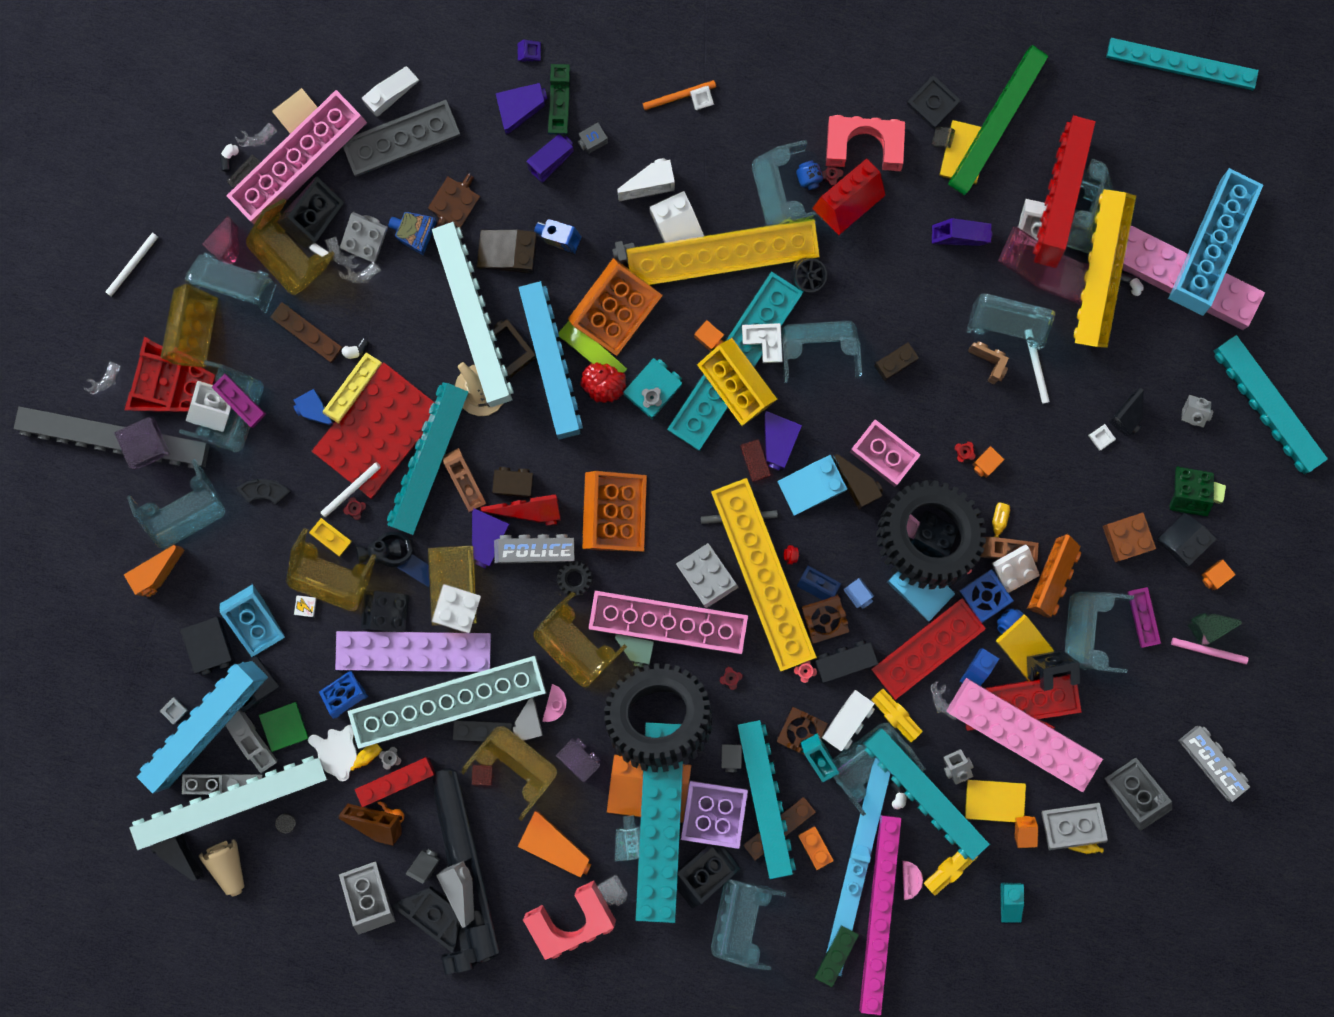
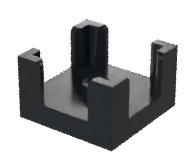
[1027,650,1080,691]

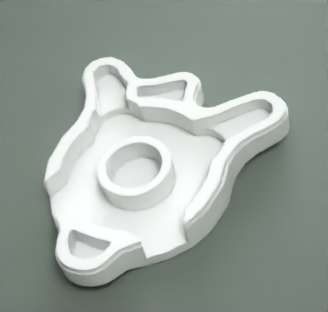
[308,725,357,781]

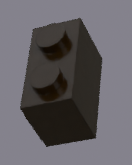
[874,342,918,382]
[492,467,534,498]

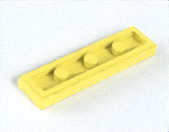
[323,353,382,424]

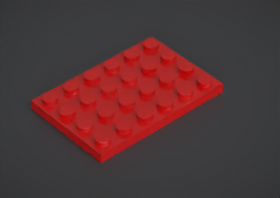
[312,362,435,499]

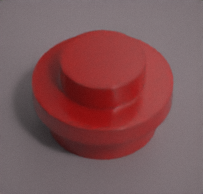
[784,545,799,564]

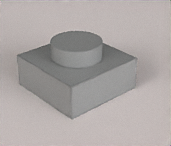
[160,697,188,725]

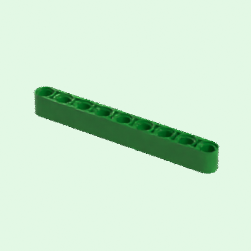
[948,45,1048,195]

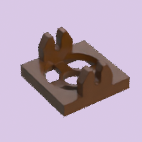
[802,595,849,644]
[776,707,828,755]

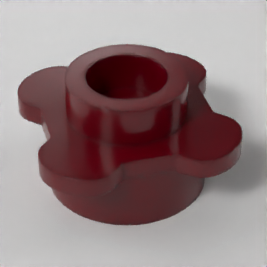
[822,166,843,186]
[343,497,366,520]
[720,667,742,690]

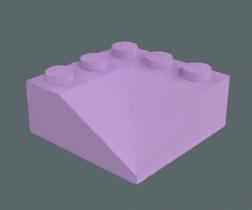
[681,781,748,849]

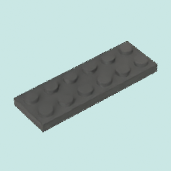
[343,100,461,177]

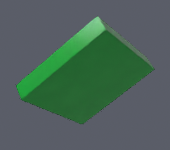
[259,702,309,752]

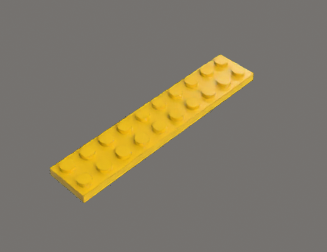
[626,219,819,285]
[711,478,817,671]

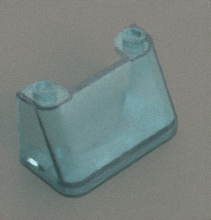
[1067,159,1114,253]

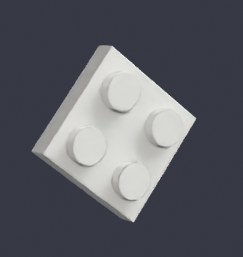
[992,545,1040,593]
[431,584,481,633]

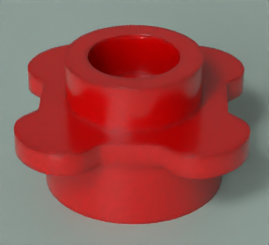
[955,442,976,462]

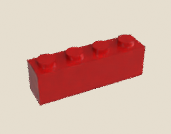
[354,757,436,807]

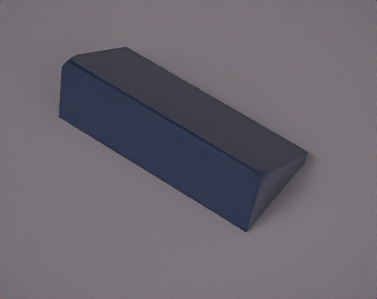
[397,554,441,589]
[797,566,841,600]

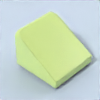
[1214,482,1226,504]

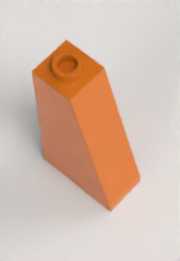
[518,811,591,877]

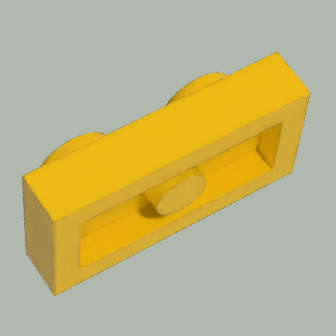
[309,518,352,557]

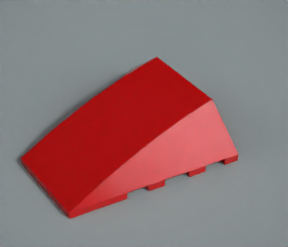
[125,336,215,412]

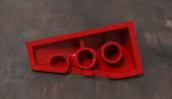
[481,494,561,526]

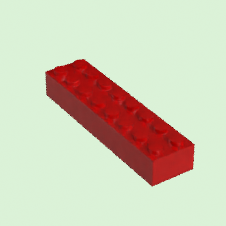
[1032,115,1096,268]

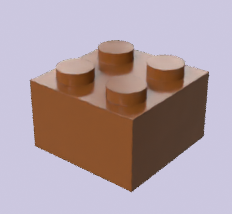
[1103,513,1156,562]

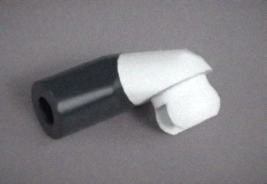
[220,144,239,172]
[1120,273,1144,296]
[342,338,370,359]
[890,782,907,810]

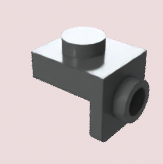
[612,241,635,265]

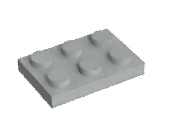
[676,543,738,608]
[1041,803,1108,850]

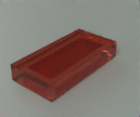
[740,439,771,482]

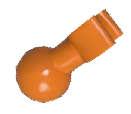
[378,802,404,822]

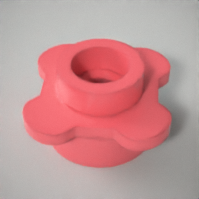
[794,661,817,683]

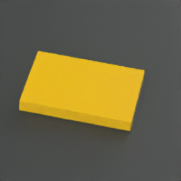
[939,120,981,185]
[996,615,1054,681]
[965,780,1026,822]

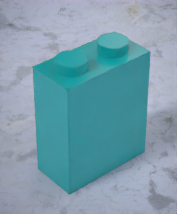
[623,358,682,419]

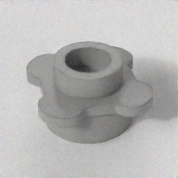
[642,388,662,408]
[379,747,401,769]

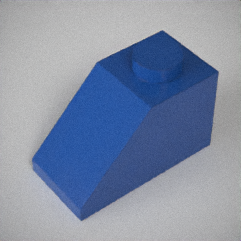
[293,389,334,426]
[960,648,999,686]

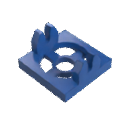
[959,569,1013,623]
[319,670,368,719]

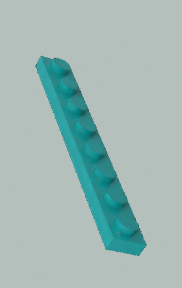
[1106,38,1259,90]

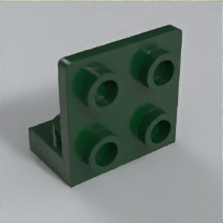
[1170,467,1214,516]

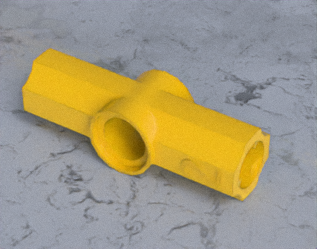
[871,689,923,743]
[924,851,978,896]

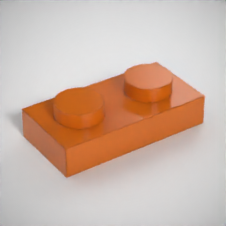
[798,826,834,870]

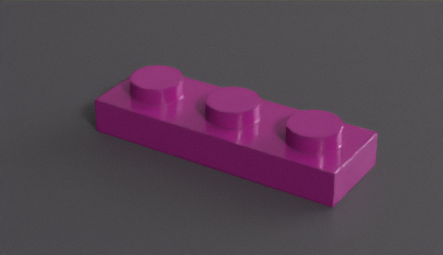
[212,373,266,428]
[1128,587,1161,648]

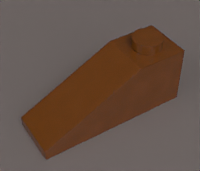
[339,804,402,846]

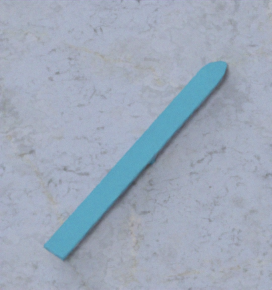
[826,758,890,976]

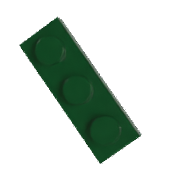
[814,925,859,987]

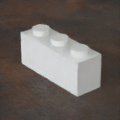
[821,690,875,751]

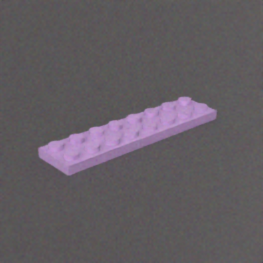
[335,631,491,672]

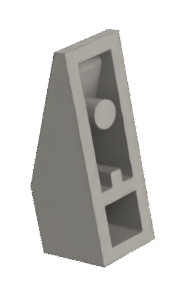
[436,861,474,928]

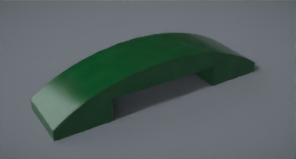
[548,64,570,135]

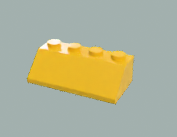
[697,338,777,426]

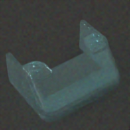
[752,140,822,226]
[185,252,276,313]
[967,294,1056,350]
[781,321,862,382]
[179,360,264,452]
[127,459,225,549]
[1065,591,1134,674]
[833,723,925,816]
[711,879,786,970]

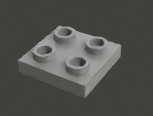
[340,212,388,263]

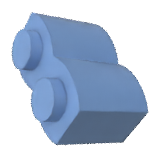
[843,578,874,609]

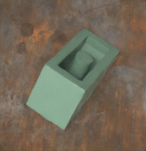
[615,634,654,667]

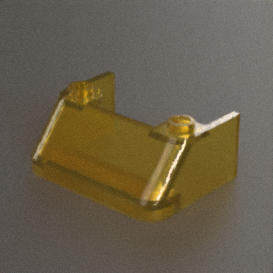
[246,198,335,295]
[286,528,376,611]
[533,592,627,687]
[461,726,557,821]

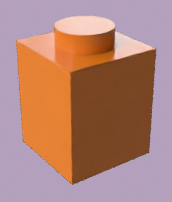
[694,320,724,352]
[972,446,1004,477]
[1201,560,1235,590]
[1015,816,1038,848]

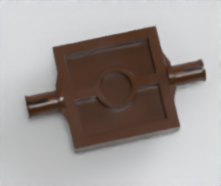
[428,174,480,229]

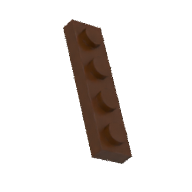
[270,302,343,363]
[743,797,816,860]

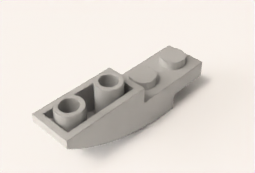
[226,709,277,773]
[182,774,262,794]

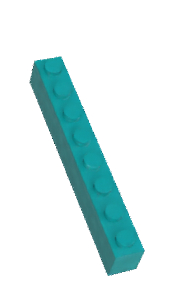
[1214,335,1328,474]
[387,382,469,535]
[738,720,796,879]
[864,728,990,860]

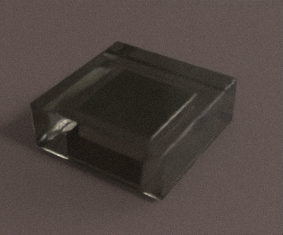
[932,127,955,148]

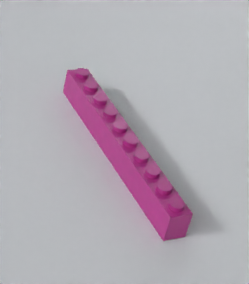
[859,815,901,1015]

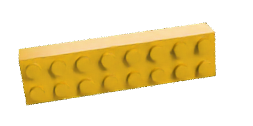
[1074,189,1136,348]

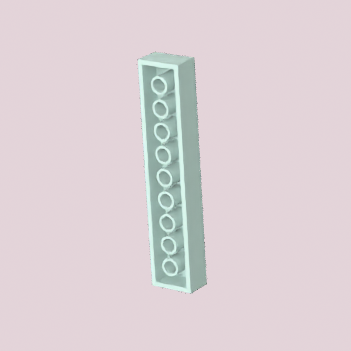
[348,656,546,749]

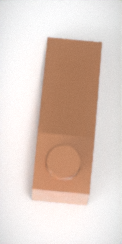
[443,448,486,512]
[980,537,1039,562]

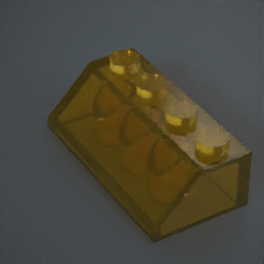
[160,283,218,367]
[428,546,477,626]

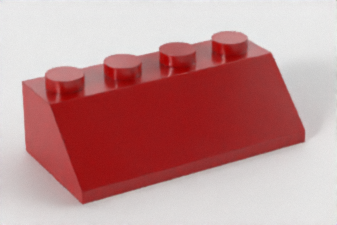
[812,159,885,235]

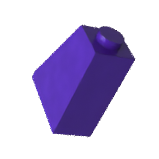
[496,83,547,134]
[526,135,574,183]
[932,218,992,246]
[764,411,802,471]
[472,508,510,568]

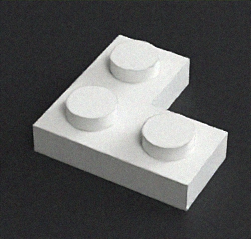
[742,323,782,363]

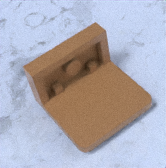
[968,342,1009,385]

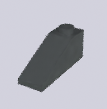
[406,849,440,884]

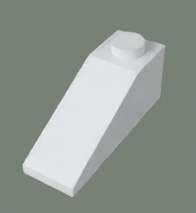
[362,66,419,117]

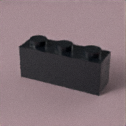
[815,640,878,683]

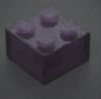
[114,417,170,470]
[556,738,601,783]

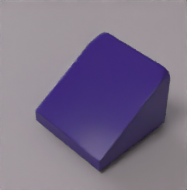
[518,39,541,61]

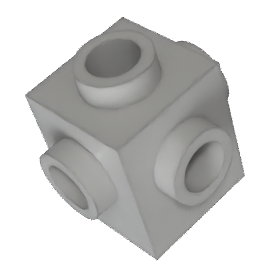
[1182,395,1213,427]
[943,749,974,784]

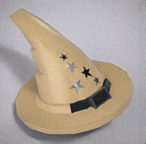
[455,362,504,416]

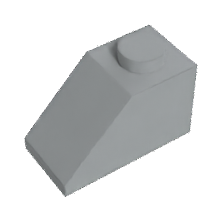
[513,698,543,741]

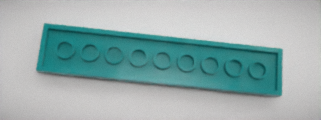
[667,271,803,451]
[636,723,683,923]

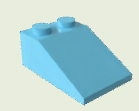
[777,455,847,516]
[887,571,955,622]
[220,584,285,657]

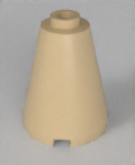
[199,839,244,897]

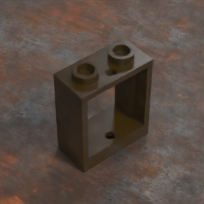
[493,320,536,381]

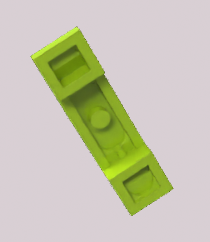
[559,321,627,373]

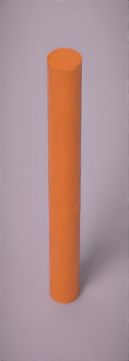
[642,80,716,110]

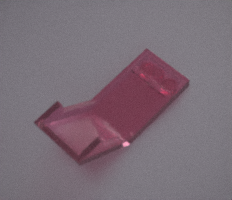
[998,227,1089,305]

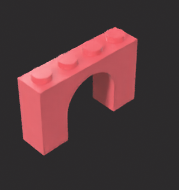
[826,115,905,171]
[523,881,616,960]

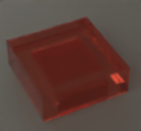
[472,765,493,785]

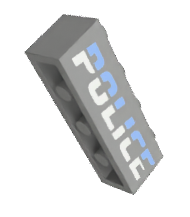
[494,534,574,563]
[1178,726,1250,802]

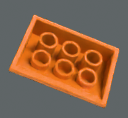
[568,258,662,356]
[582,471,647,552]
[1027,534,1081,618]
[607,754,691,823]

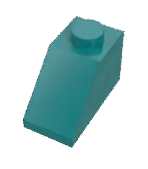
[801,733,839,782]
[1001,883,1024,922]

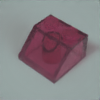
[202,216,239,267]

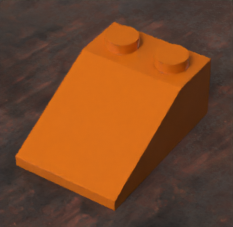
[124,545,184,597]

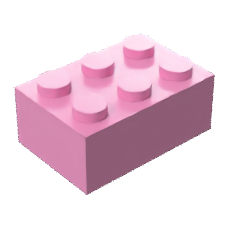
[850,420,920,487]

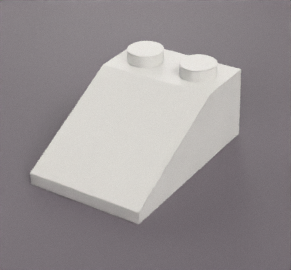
[617,158,675,201]
[650,191,704,243]

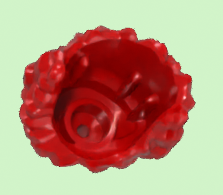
[580,362,626,403]

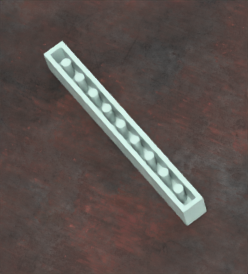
[432,222,514,407]
[129,756,327,850]

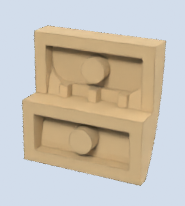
[272,88,318,134]

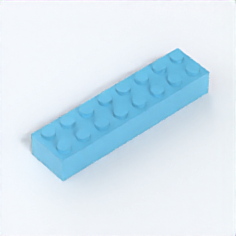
[1168,168,1263,316]
[519,281,583,440]
[137,661,268,793]

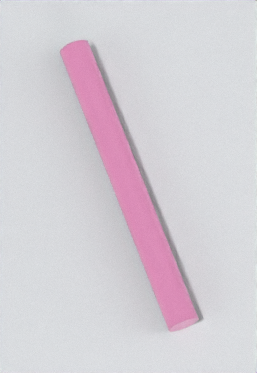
[1171,638,1248,664]

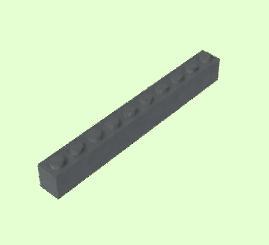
[14,406,210,470]

